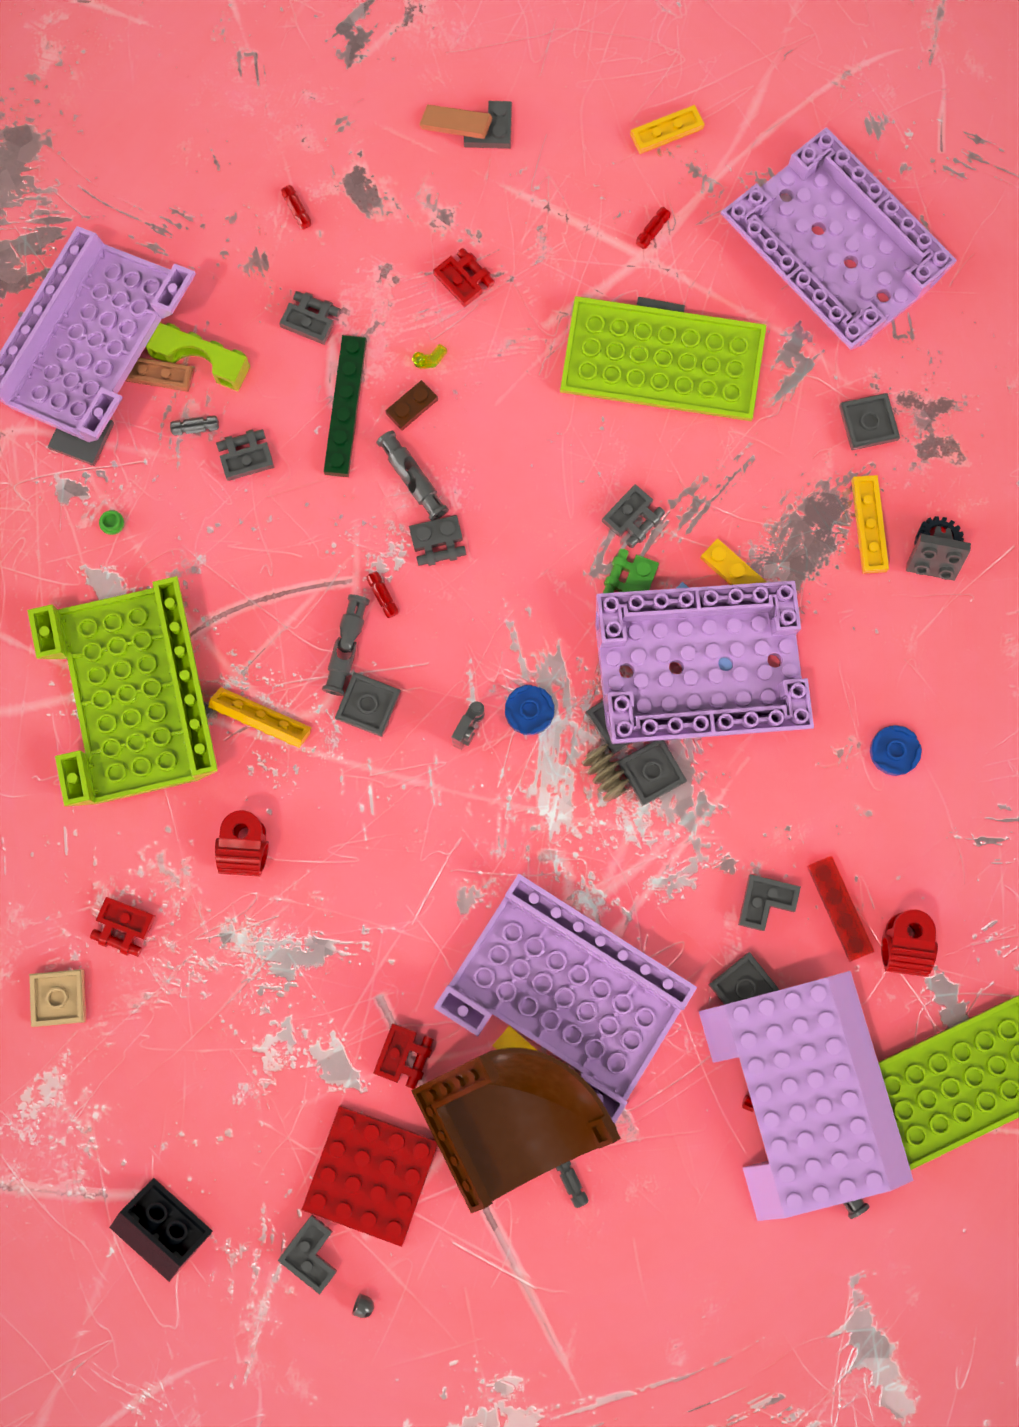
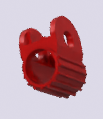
[215,810,269,877]
[881,909,938,977]

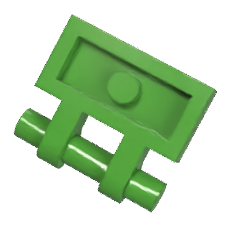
[603,549,659,593]

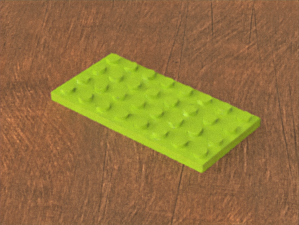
[560,296,767,421]
[878,995,1019,1170]

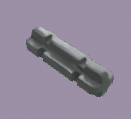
[170,415,219,436]
[556,1161,588,1208]

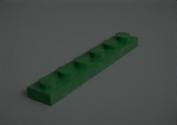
[324,335,367,478]

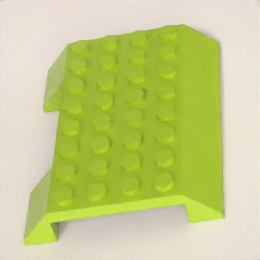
[27,576,218,807]

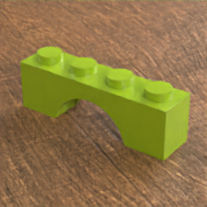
[146,323,250,392]

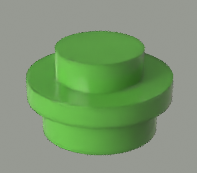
[99,510,124,535]

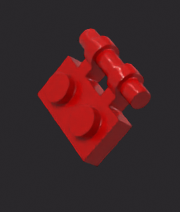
[433,248,495,308]
[90,897,156,957]
[373,1023,434,1089]

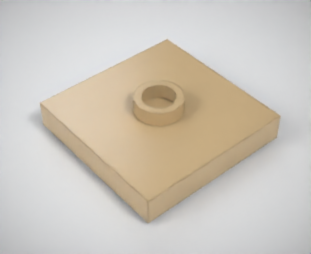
[29,969,86,1027]

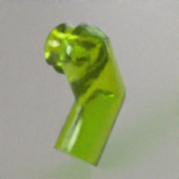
[412,344,448,369]

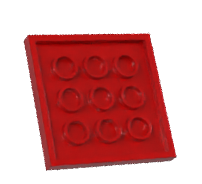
[301,1106,438,1247]

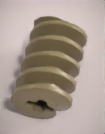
[582,744,632,802]

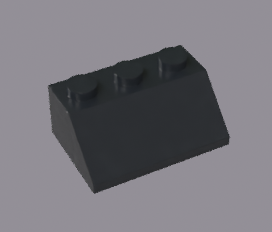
[109,1178,213,1282]

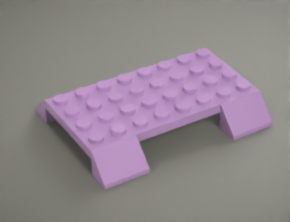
[0,226,196,442]
[433,874,697,1123]
[698,971,914,1221]

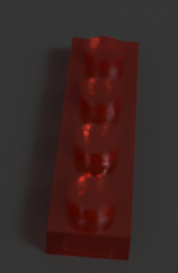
[807,856,875,962]

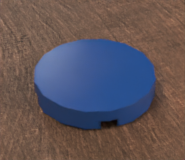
[505,685,555,735]
[869,725,922,776]

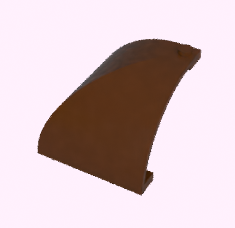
[411,1047,621,1213]

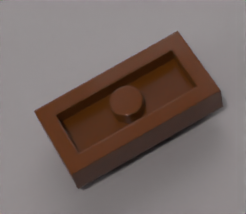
[385,380,438,431]

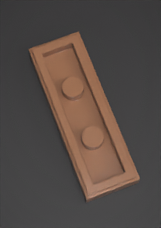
[419,104,492,139]
[125,357,193,392]

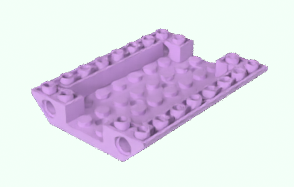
[721,127,957,350]
[595,581,814,744]

